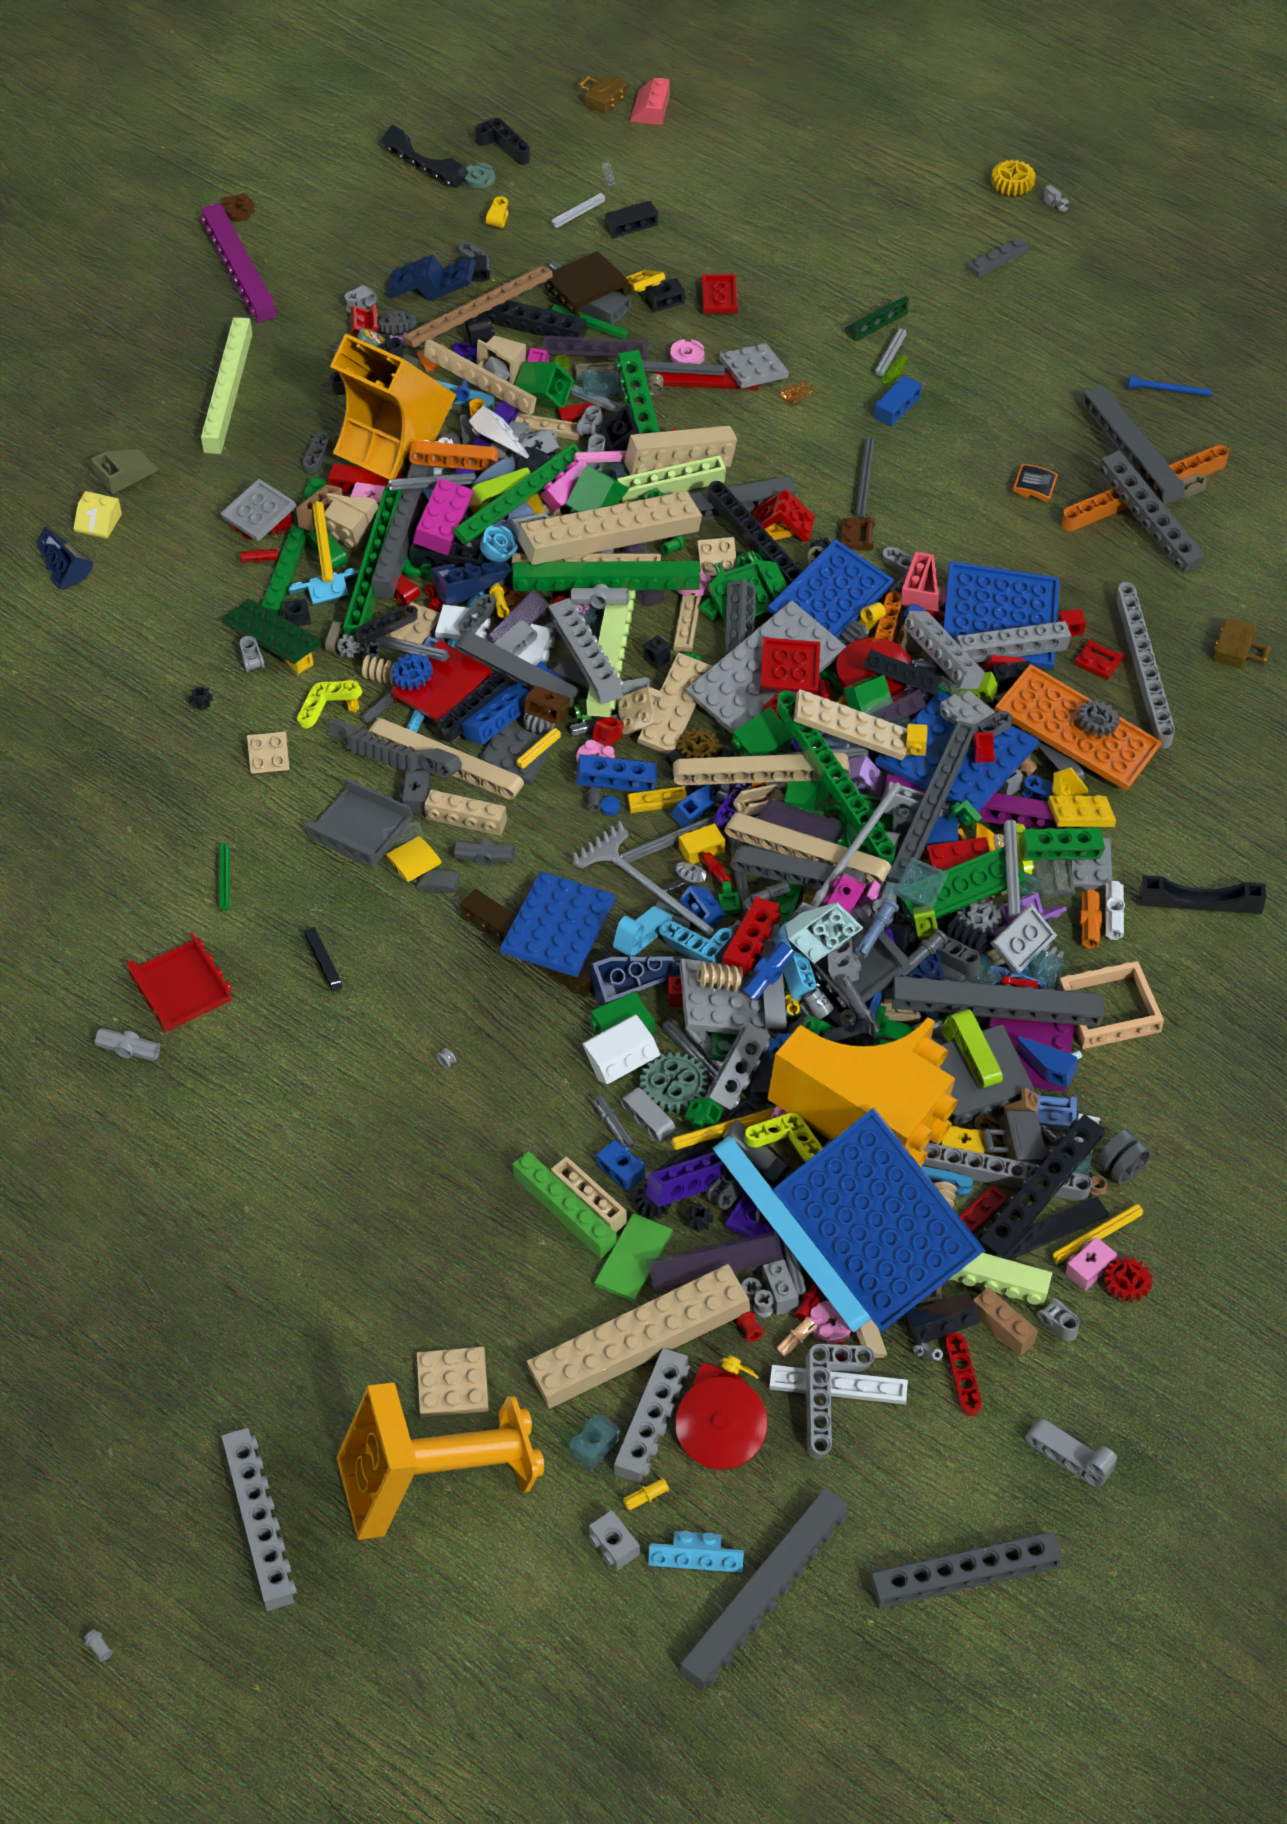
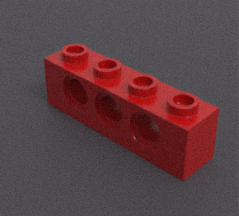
[723,896,781,977]

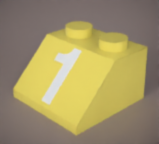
[74,491,122,539]

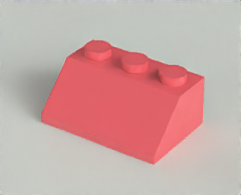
[630,78,670,125]

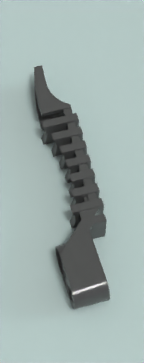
[327,719,462,778]

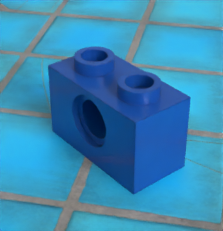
[679,886,726,930]
[596,1140,645,1193]

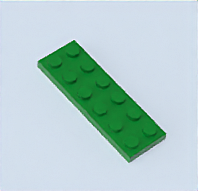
[898,846,1026,926]

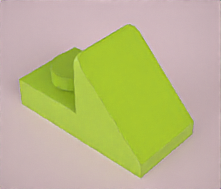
[913,905,938,940]

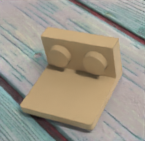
[696,537,737,576]
[616,687,661,735]
[247,732,290,774]

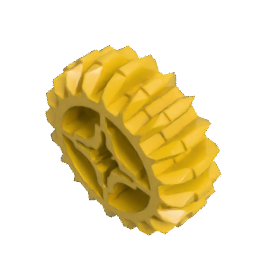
[991,159,1035,197]

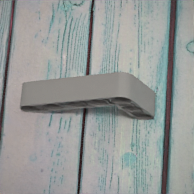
[806,1344,875,1460]

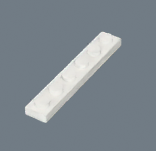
[770,1365,908,1405]

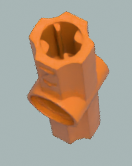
[1079,889,1102,949]

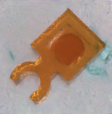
[781,380,813,406]

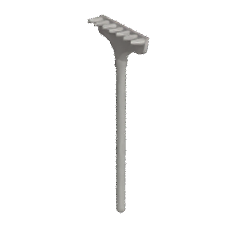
[788,782,901,921]
[573,821,714,935]

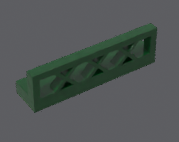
[844,296,909,342]

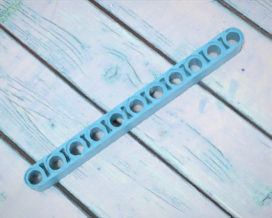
[713,1135,871,1333]

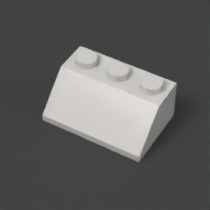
[582,1014,660,1084]

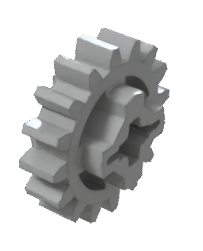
[957,899,1002,934]

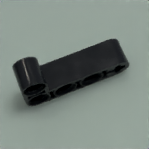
[475,118,530,165]

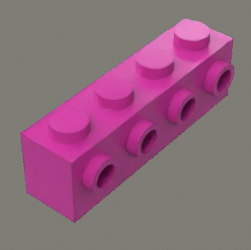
[823,873,866,914]

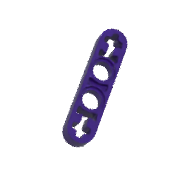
[713,783,752,828]

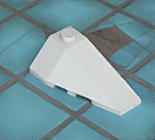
[469,406,529,458]

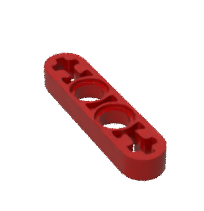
[945,1333,982,1416]

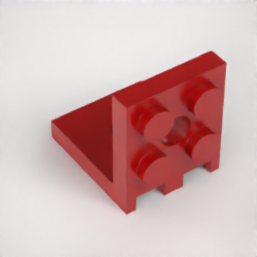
[753,489,815,543]

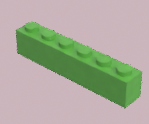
[513,1151,617,1260]

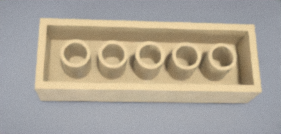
[624,426,737,475]

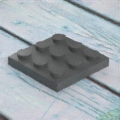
[480,725,554,785]

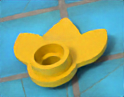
[720,1355,759,1379]

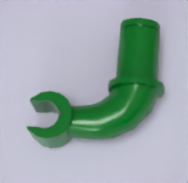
[661,534,685,555]
[402,552,432,580]

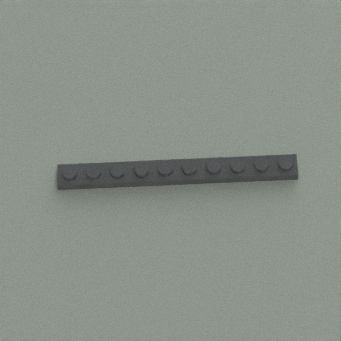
[888,720,977,886]

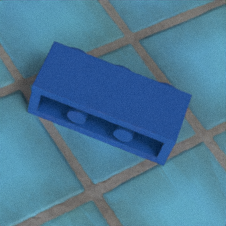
[874,375,922,426]

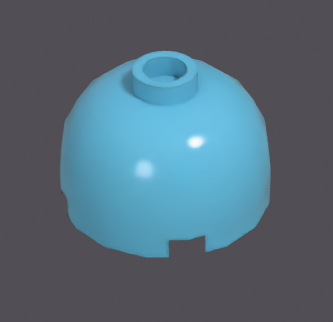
[480,525,518,562]

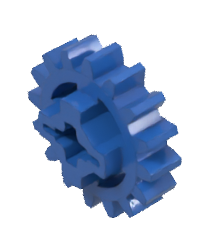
[391,652,433,691]

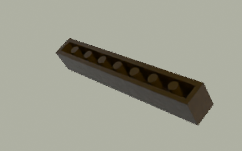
[460,889,593,998]

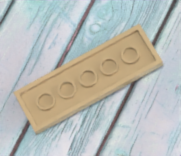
[637,653,713,754]
[794,689,907,760]

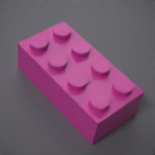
[413,478,474,556]

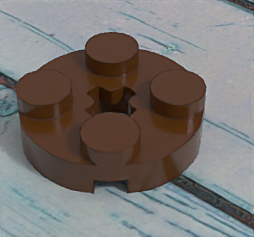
[222,193,255,222]

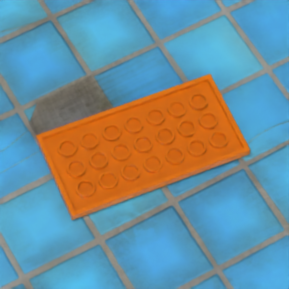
[994,664,1163,791]

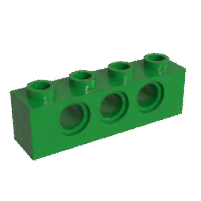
[1019,827,1105,861]

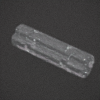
[601,161,615,187]

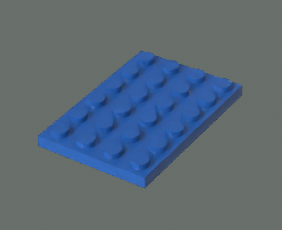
[767,539,894,640]
[500,871,616,978]

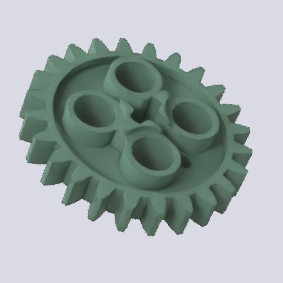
[640,1052,708,1114]

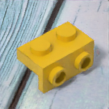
[1052,768,1088,796]

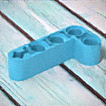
[613,906,672,957]
[659,921,734,964]
[773,921,817,1001]

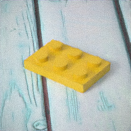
[626,270,665,292]
[1048,795,1116,827]

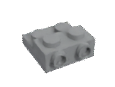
[940,691,996,727]

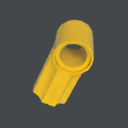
[857,602,886,631]

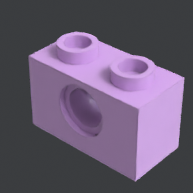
[849,755,886,797]

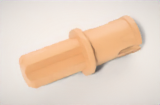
[777,1317,817,1356]

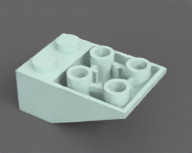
[785,902,863,963]

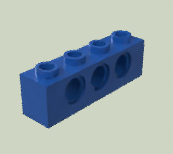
[462,685,529,745]
[576,754,657,792]

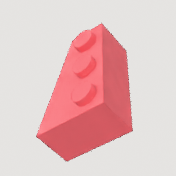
[902,552,939,612]

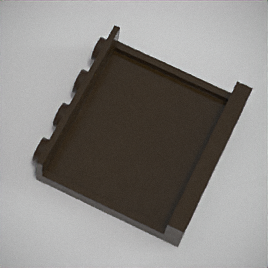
[544,251,631,317]

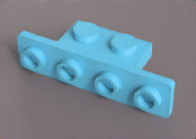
[288,568,360,605]
[648,1531,744,1573]

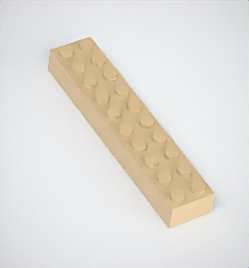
[518,491,702,565]
[527,1264,750,1409]

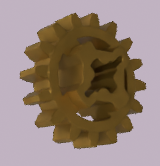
[677,727,719,759]

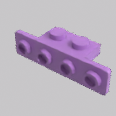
[988,892,1067,938]

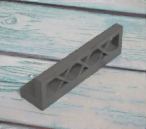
[725,579,756,654]

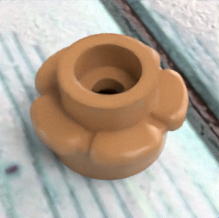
[1090,1175,1108,1196]

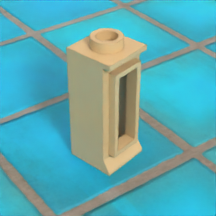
[733,784,785,816]

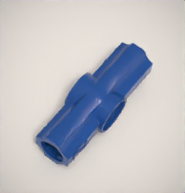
[741,941,795,1001]

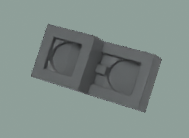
[416,870,460,893]

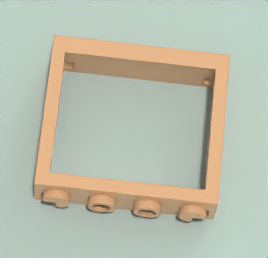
[1058,961,1164,1049]

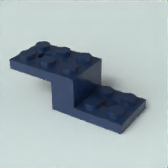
[387,254,476,301]

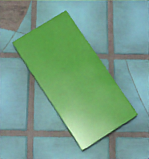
[595,1213,673,1303]

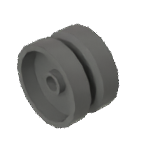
[1097,1129,1152,1185]

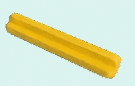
[516,728,561,769]

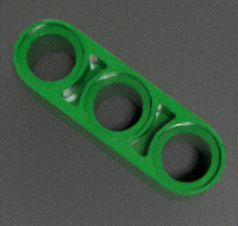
[306,530,348,570]

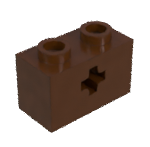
[524,686,570,725]

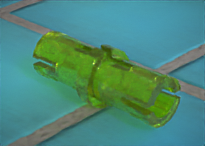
[883,355,908,385]

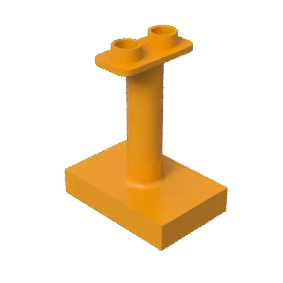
[336,1382,544,1540]

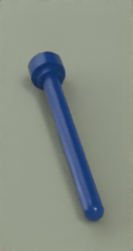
[455,357,473,401]
[1128,375,1213,396]

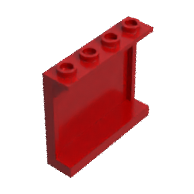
[391,640,493,723]
[126,932,232,1032]

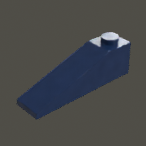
[37,527,94,590]
[431,562,513,605]
[591,957,679,1003]

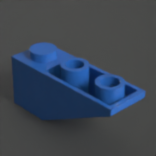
[670,784,717,828]
[1018,1036,1078,1088]

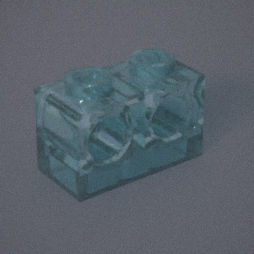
[1028,950,1064,990]

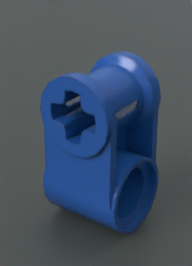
[1021,775,1055,802]

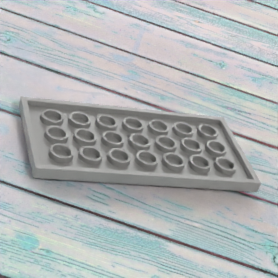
[686,601,847,734]

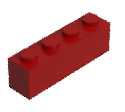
[328,463,404,494]

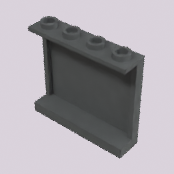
[305,778,413,868]
[808,907,912,1012]
[940,1024,1034,1124]

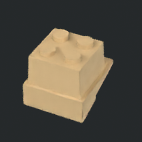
[477,336,526,385]
[325,493,378,551]

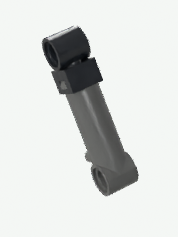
[722,1120,795,1186]

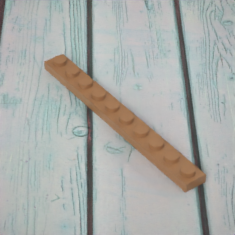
[403,265,553,347]

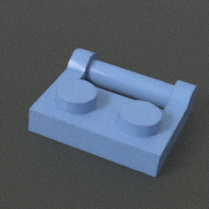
[1036,1093,1077,1130]

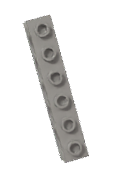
[903,611,985,689]
[956,621,1071,663]
[614,1348,691,1483]

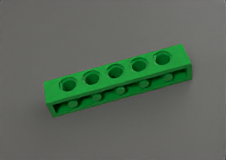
[615,350,660,434]

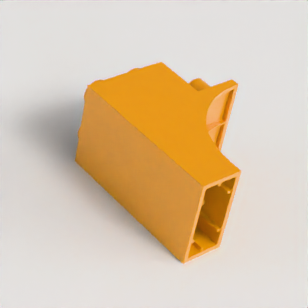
[330,333,456,480]
[768,1017,958,1167]

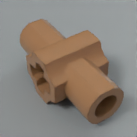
[1018,754,1037,780]

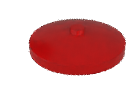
[836,638,911,697]
[676,1377,768,1470]

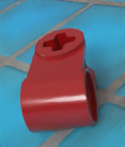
[393,574,421,606]

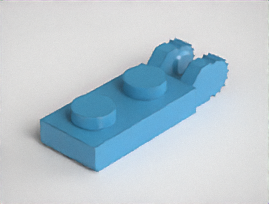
[921,1166,973,1196]

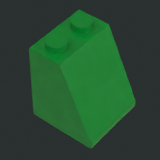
[515,362,574,410]
[565,465,629,513]
[784,780,829,828]

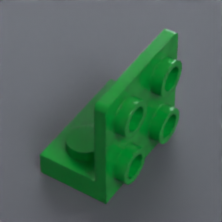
[873,1005,914,1046]

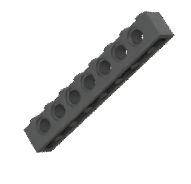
[1098,450,1205,575]
[871,1532,1063,1609]

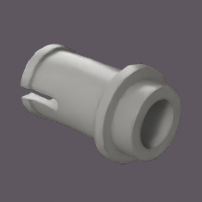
[84,1630,113,1662]

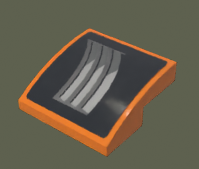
[1012,464,1058,503]

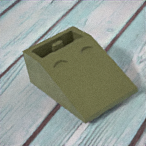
[90,449,158,494]

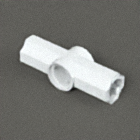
[1104,881,1125,940]

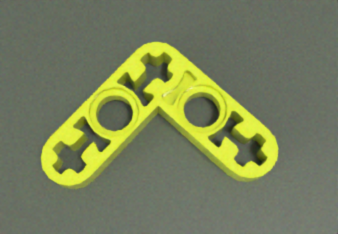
[297,681,362,729]
[744,1113,823,1162]

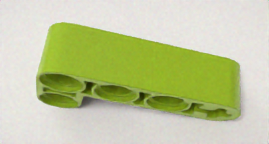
[469,468,531,514]
[942,1009,1003,1089]

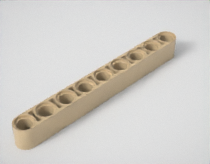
[367,718,524,800]
[673,753,850,785]
[724,813,891,885]

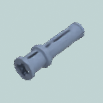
[855,899,899,958]

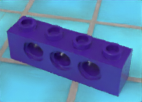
[645,1152,727,1207]

